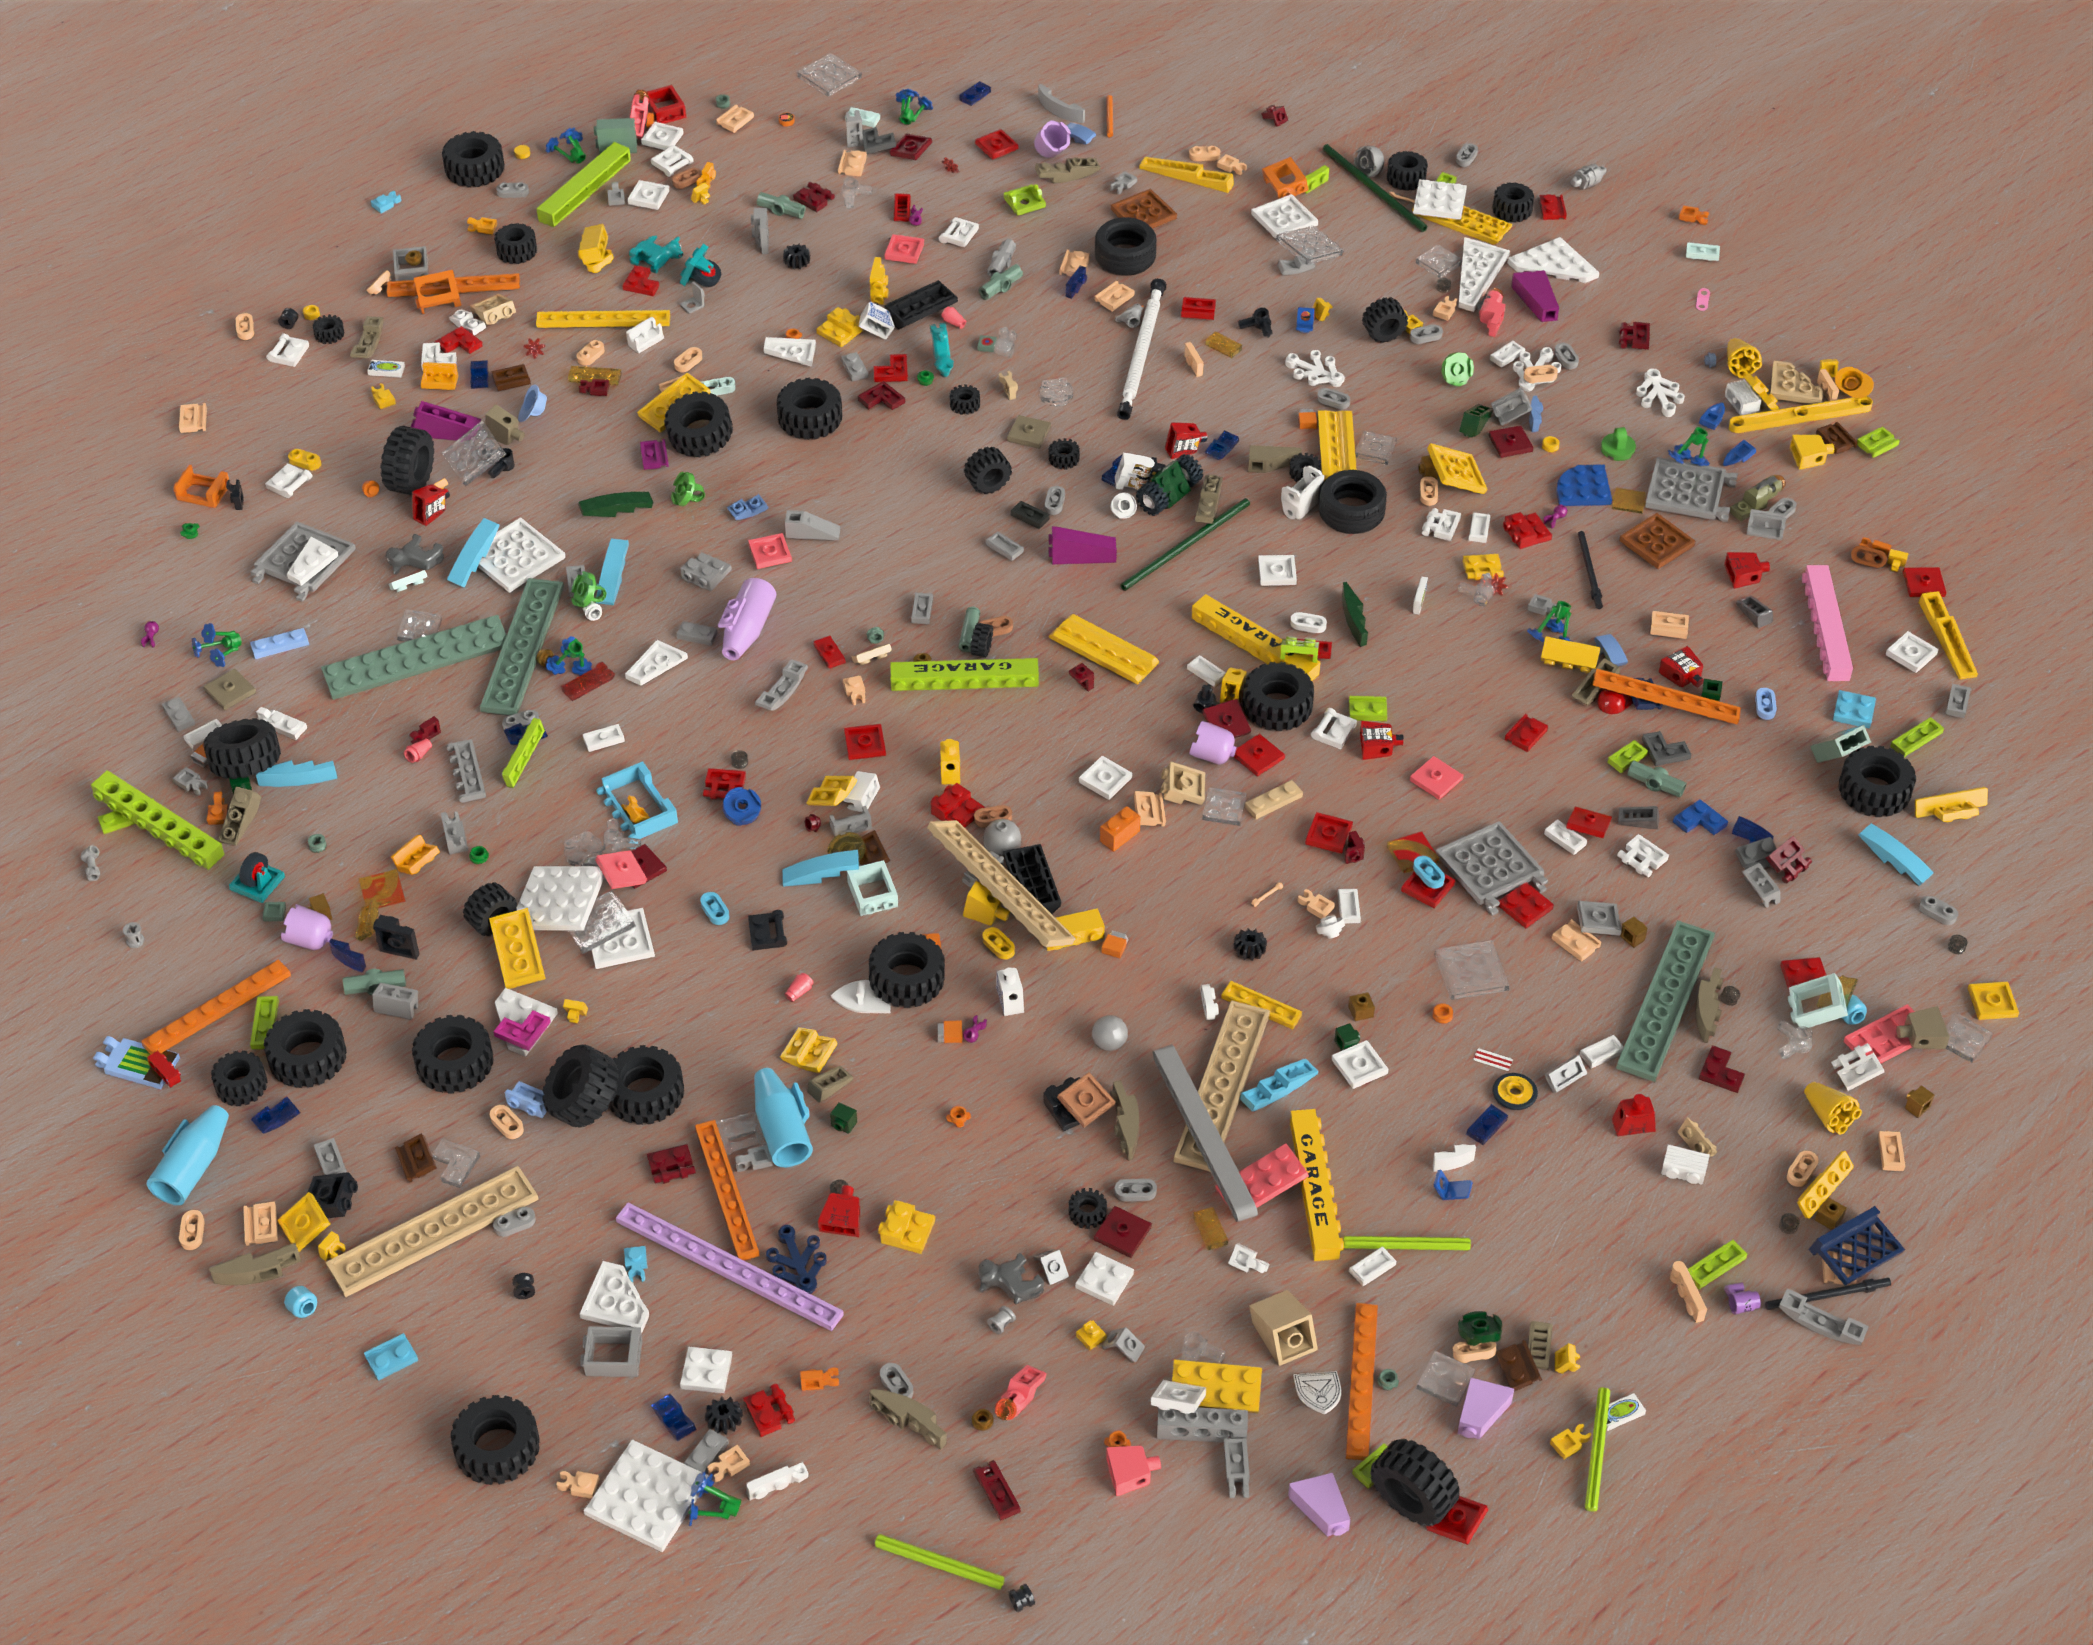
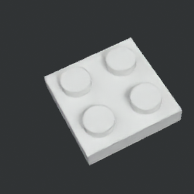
[641,122,683,150]
[628,180,669,210]
[1258,555,1297,586]
[1886,631,1938,673]
[1079,756,1132,800]
[1332,1040,1388,1089]
[1076,1252,1134,1306]
[680,1347,732,1393]
[1151,1380,1206,1414]

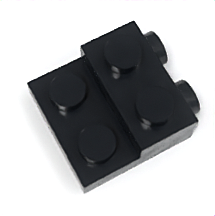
[373,915,420,960]
[1043,1077,1080,1132]
[307,1172,358,1219]

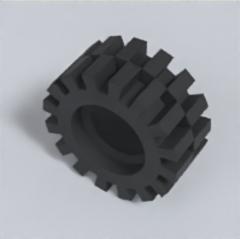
[312,314,345,344]
[950,384,980,415]
[1049,438,1080,469]
[1289,453,1321,482]
[970,623,993,657]
[1069,1188,1107,1229]

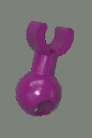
[909,205,923,226]
[1543,504,1568,529]
[141,621,159,648]
[963,1015,987,1043]

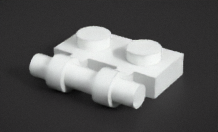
[1422,508,1461,541]
[1617,834,1669,877]
[1831,1043,1885,1091]

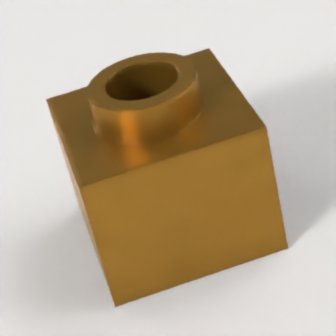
[1418,455,1438,479]
[307,893,332,920]
[1620,916,1648,948]
[1348,992,1375,1021]
[1905,1085,1935,1118]
[1815,1197,1847,1230]

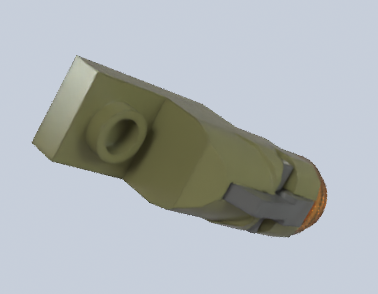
[1730,475,1786,521]

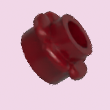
[804,814,821,832]

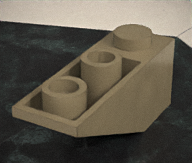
[1248,445,1302,473]
[218,787,262,846]

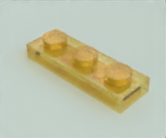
[568,366,622,385]

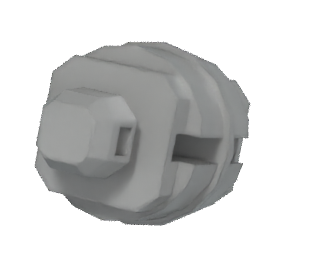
[1570,164,1607,189]

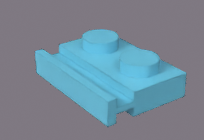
[364,1333,419,1381]

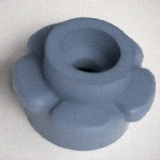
[1704,352,1716,369]

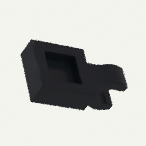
[226,479,244,510]

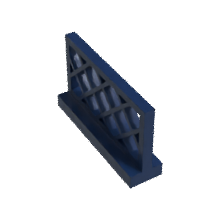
[1808,1206,1905,1286]

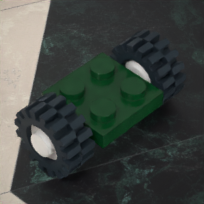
[1136,454,1204,516]

